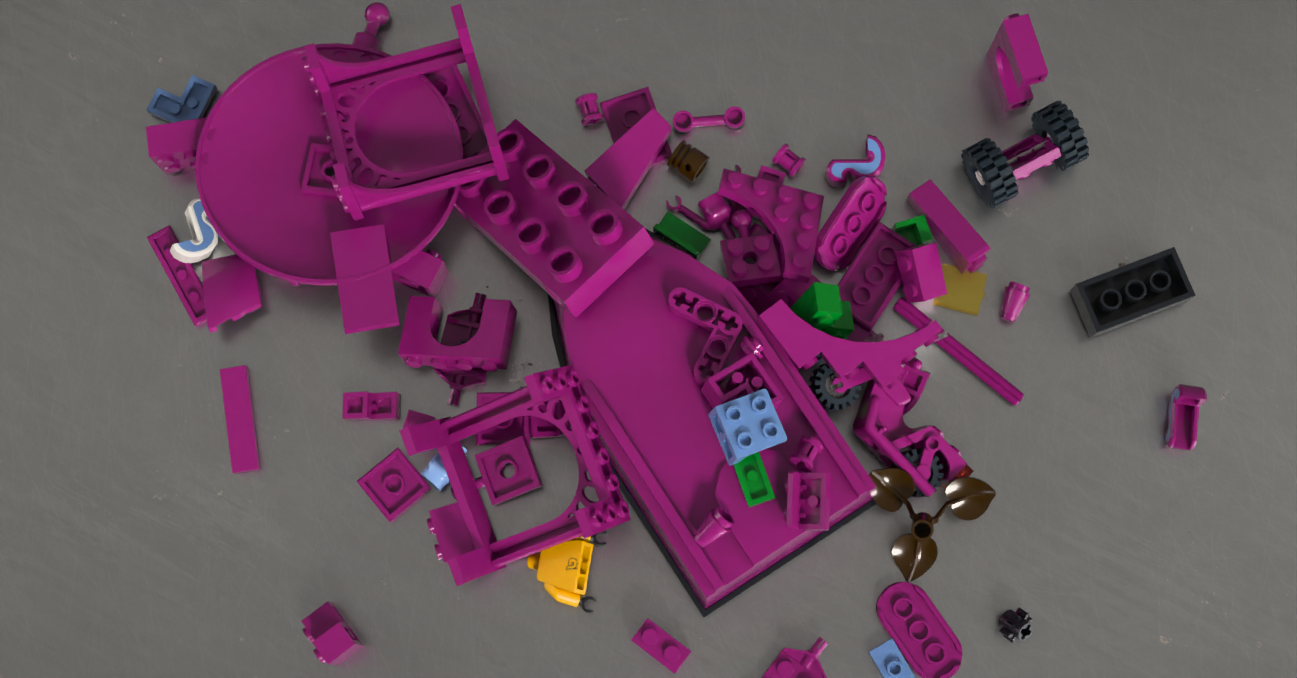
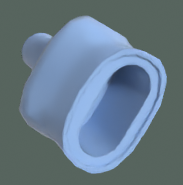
[420,445,467,492]

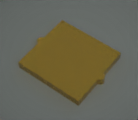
[933,264,987,316]

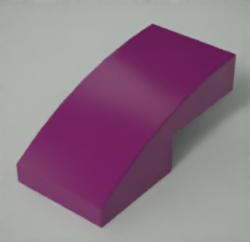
[342,391,400,420]

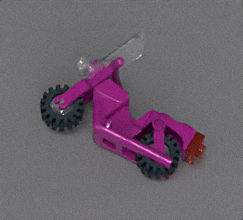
[809,331,974,497]

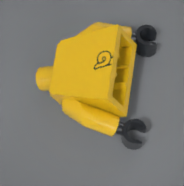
[527,531,607,613]

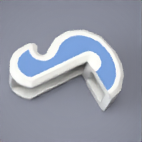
[170,197,218,263]

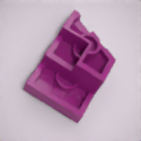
[202,254,262,333]

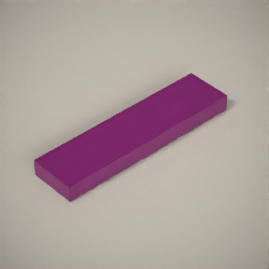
[147,225,207,327]
[220,365,261,474]

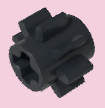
[999,607,1033,643]

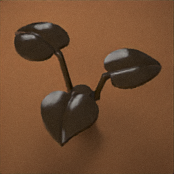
[869,467,996,582]

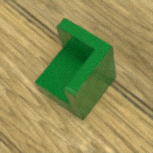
[892,215,933,245]

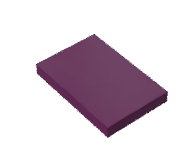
[600,87,672,167]

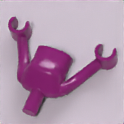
[666,165,741,240]

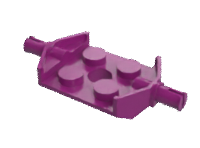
[433,293,488,407]
[762,637,828,678]

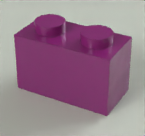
[896,242,948,303]
[427,502,475,564]
[631,618,691,674]

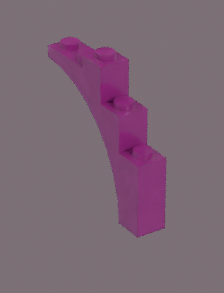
[757,299,942,389]

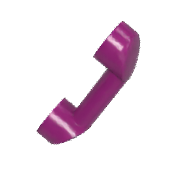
[673,106,745,133]

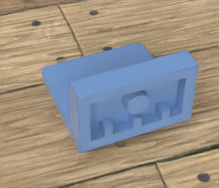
[708,389,787,466]

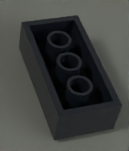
[1070,247,1196,339]

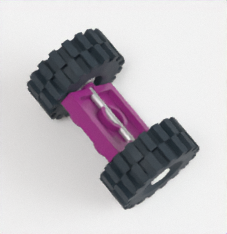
[961,101,1089,208]

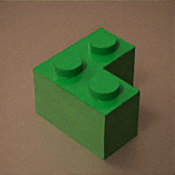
[790,282,854,339]

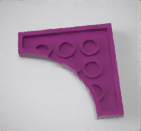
[717,168,824,284]

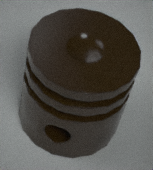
[667,140,710,183]

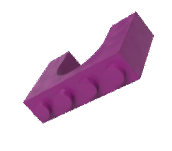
[986,13,1049,112]
[398,296,517,372]

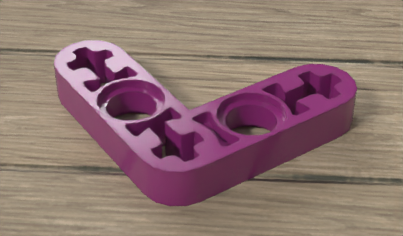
[668,287,743,386]

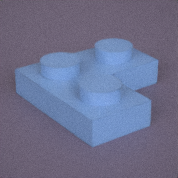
[147,75,217,123]

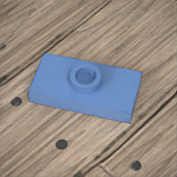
[868,638,915,678]

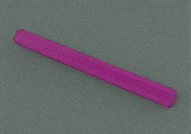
[893,297,1024,405]

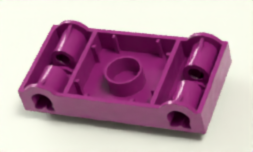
[454,119,654,318]

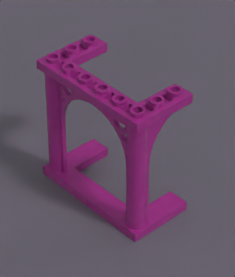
[302,4,509,221]
[399,365,631,586]

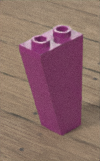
[584,108,672,210]
[906,179,991,275]

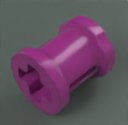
[575,93,604,126]
[772,144,806,177]
[789,435,824,473]

